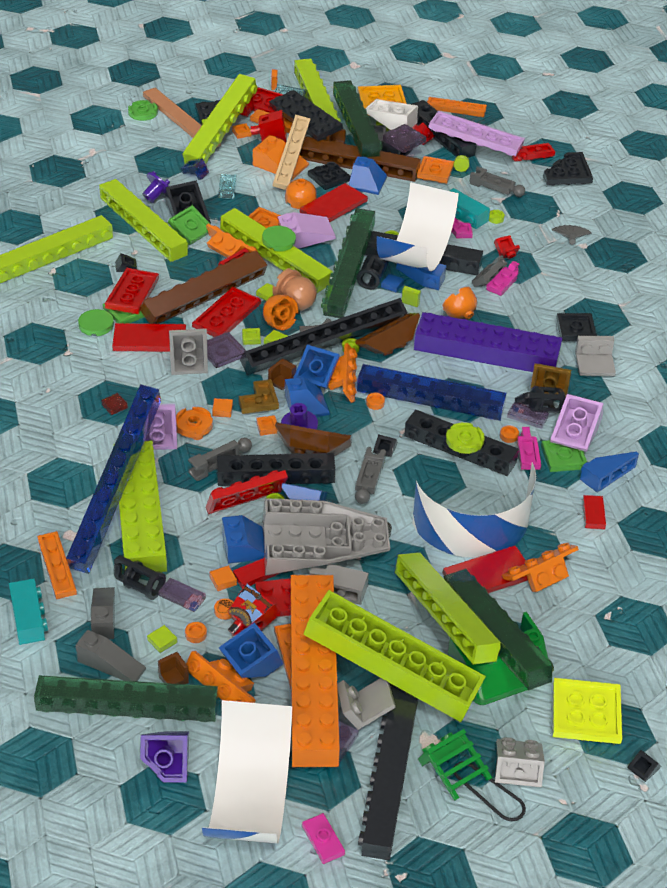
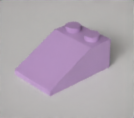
[278,212,336,249]
[550,394,604,452]
[136,404,177,450]

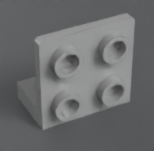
[575,336,616,376]
[337,678,395,730]
[495,737,545,787]

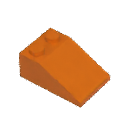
[253,135,309,180]

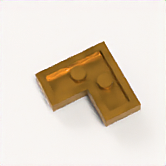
[239,379,279,414]

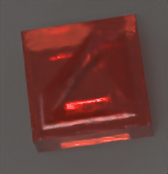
[101,393,128,415]

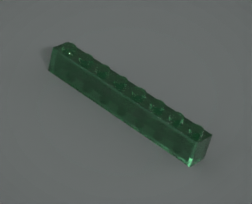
[333,80,382,157]
[321,208,375,318]
[444,569,554,690]
[34,675,218,722]

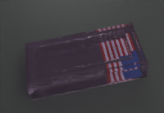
[507,402,549,429]
[159,578,206,612]

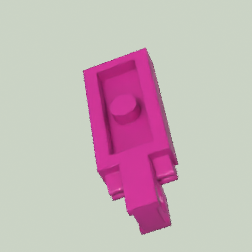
[486,261,519,296]
[517,427,541,470]

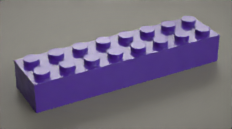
[414,312,562,372]

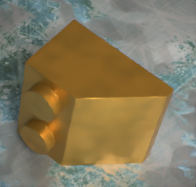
[530,363,571,397]

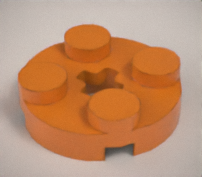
[176,407,213,440]

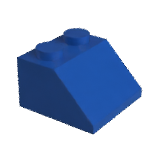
[222,515,264,564]
[218,623,284,678]

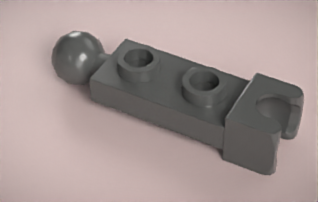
[469,167,525,197]
[188,437,252,481]
[355,447,386,504]

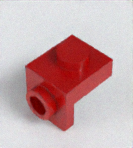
[410,123,435,145]
[494,235,520,259]

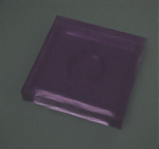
[207,332,246,368]

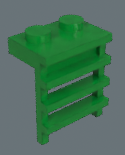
[418,729,492,801]

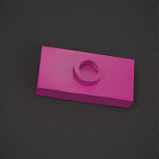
[302,813,345,864]

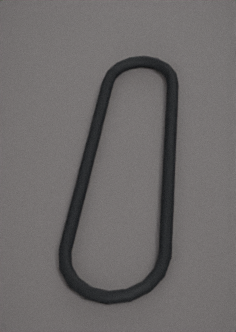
[453,761,526,821]

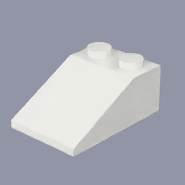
[365,99,418,134]

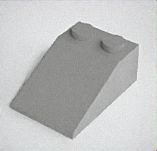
[169,329,208,375]

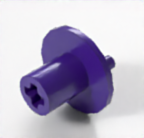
[142,171,170,203]
[281,403,318,430]

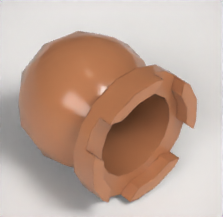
[272,268,317,311]

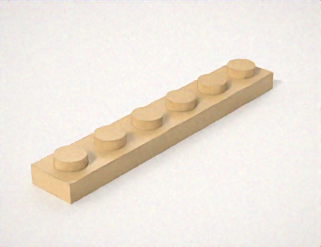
[273,115,310,190]

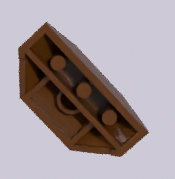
[355,313,420,355]
[275,422,352,456]

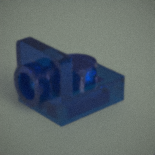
[180,158,209,180]

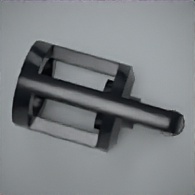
[357,254,389,290]
[515,386,566,413]
[114,555,166,600]

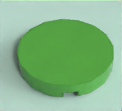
[128,100,158,121]
[262,226,296,251]
[78,309,114,336]

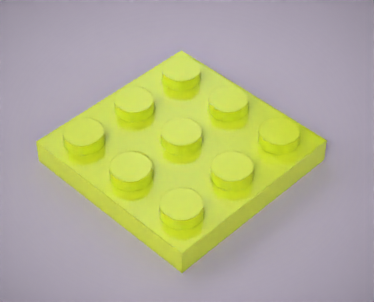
[553,678,622,744]

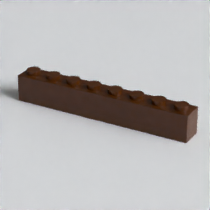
[300,136,421,182]
[141,250,268,324]

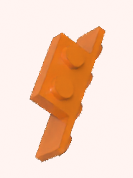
[206,223,258,257]
[328,343,357,403]
[502,543,579,592]
[186,651,256,703]

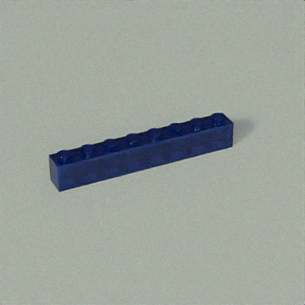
[357,364,507,421]

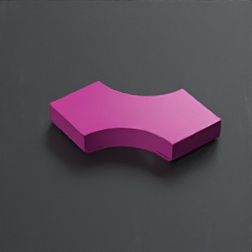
[451,218,473,238]

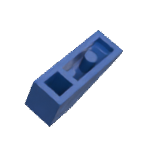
[396,263,446,290]
[580,451,639,492]

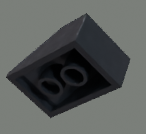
[165,180,211,224]

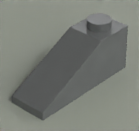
[91,587,115,639]
[76,630,146,685]

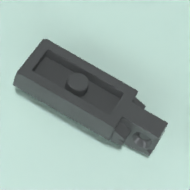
[472,255,507,287]

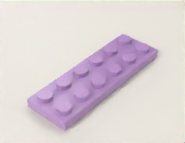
[428,111,525,156]

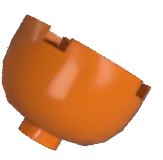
[285,178,317,209]
[442,287,478,320]
[263,295,298,330]

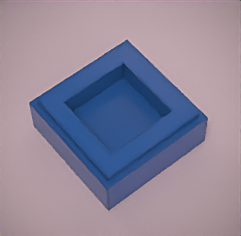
[381,274,404,292]

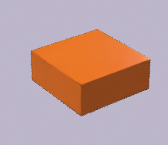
[271,69,278,90]
[232,123,252,139]
[212,398,233,418]
[256,415,277,436]
[209,565,237,591]

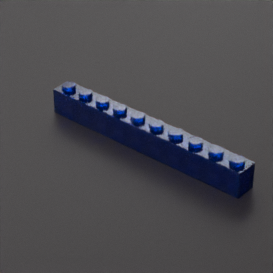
[66,384,161,574]

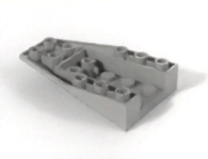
[263,498,390,575]

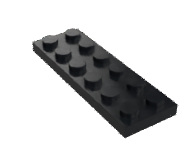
[269,90,343,141]

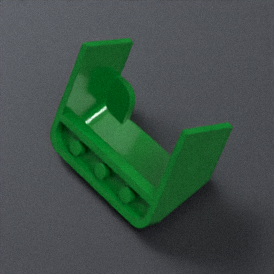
[448,612,552,705]

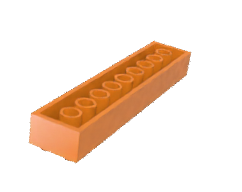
[291,575,339,767]

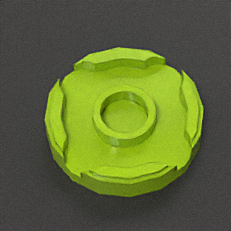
[446,422,484,454]

